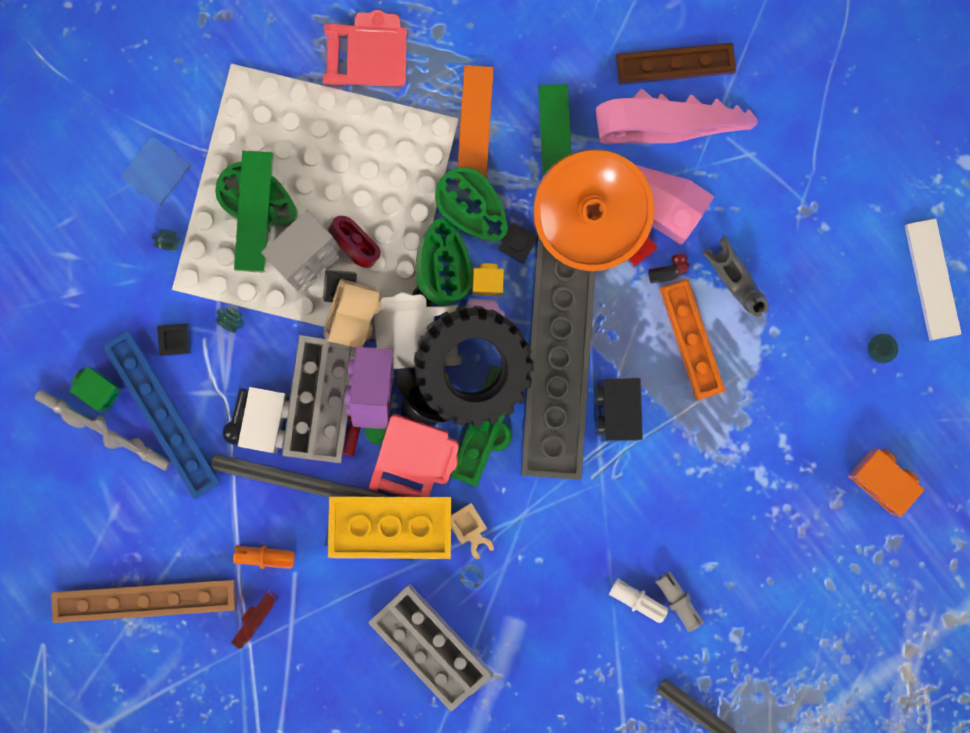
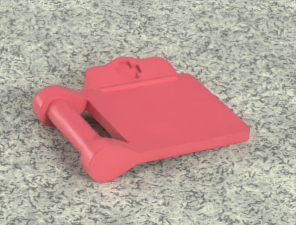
[323,10,407,87]
[368,414,459,497]

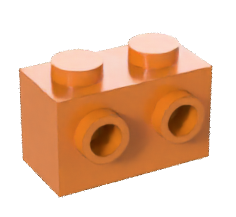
[848,449,925,517]

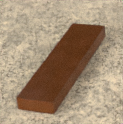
[616,43,736,85]

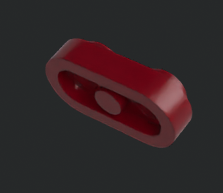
[328,216,381,268]

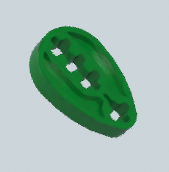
[215,162,298,228]
[435,167,508,241]
[415,218,473,305]

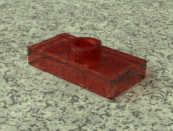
[231,590,279,649]

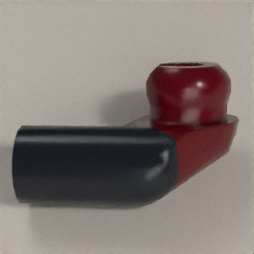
[648,253,690,284]

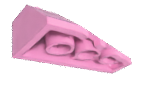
[634,164,715,245]

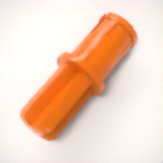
[233,545,295,569]

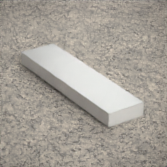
[904,219,961,341]

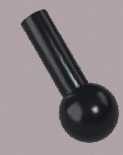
[222,388,249,444]

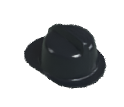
[396,368,450,427]

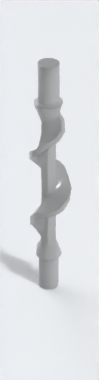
[35,389,171,471]

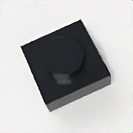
[498,223,538,264]
[323,270,357,302]
[157,323,192,357]

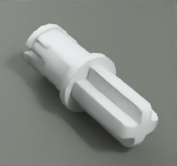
[609,578,668,623]

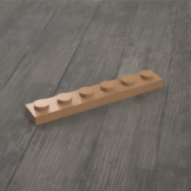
[51,579,237,623]

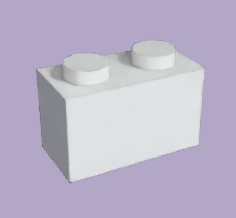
[238,387,289,454]

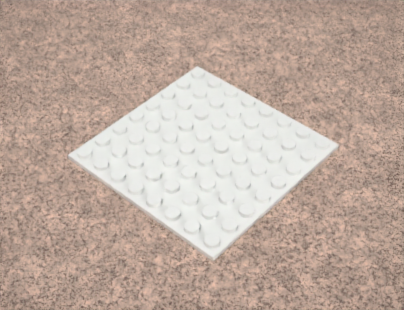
[172,64,459,340]

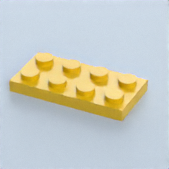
[328,497,451,559]

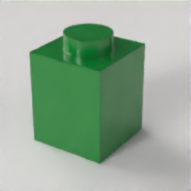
[69,366,123,413]

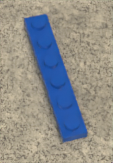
[102,330,222,499]

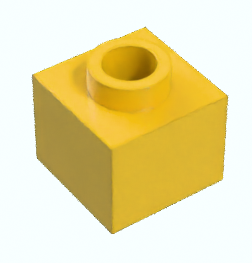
[473,263,504,297]

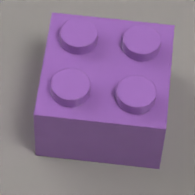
[345,347,395,429]

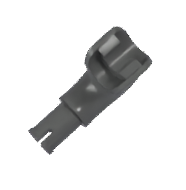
[701,235,769,317]

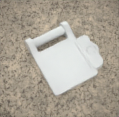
[374,292,462,369]

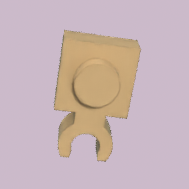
[451,503,494,560]

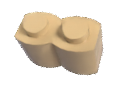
[323,279,381,348]

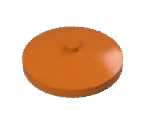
[533,149,654,271]

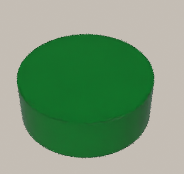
[483,422,512,452]

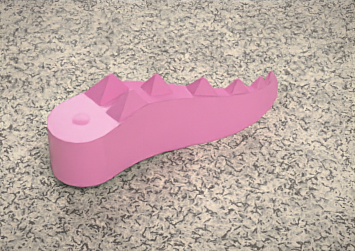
[595,89,758,144]

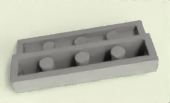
[282,335,356,463]
[368,583,494,712]

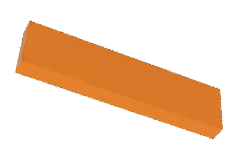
[457,65,494,183]
[659,279,725,401]

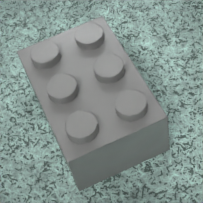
[261,210,341,291]

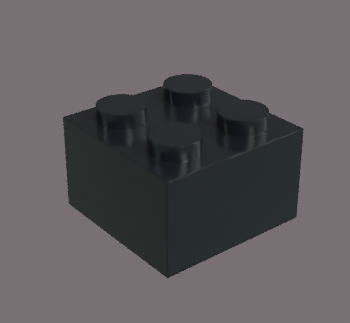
[594,378,643,442]

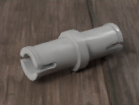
[655,571,704,632]

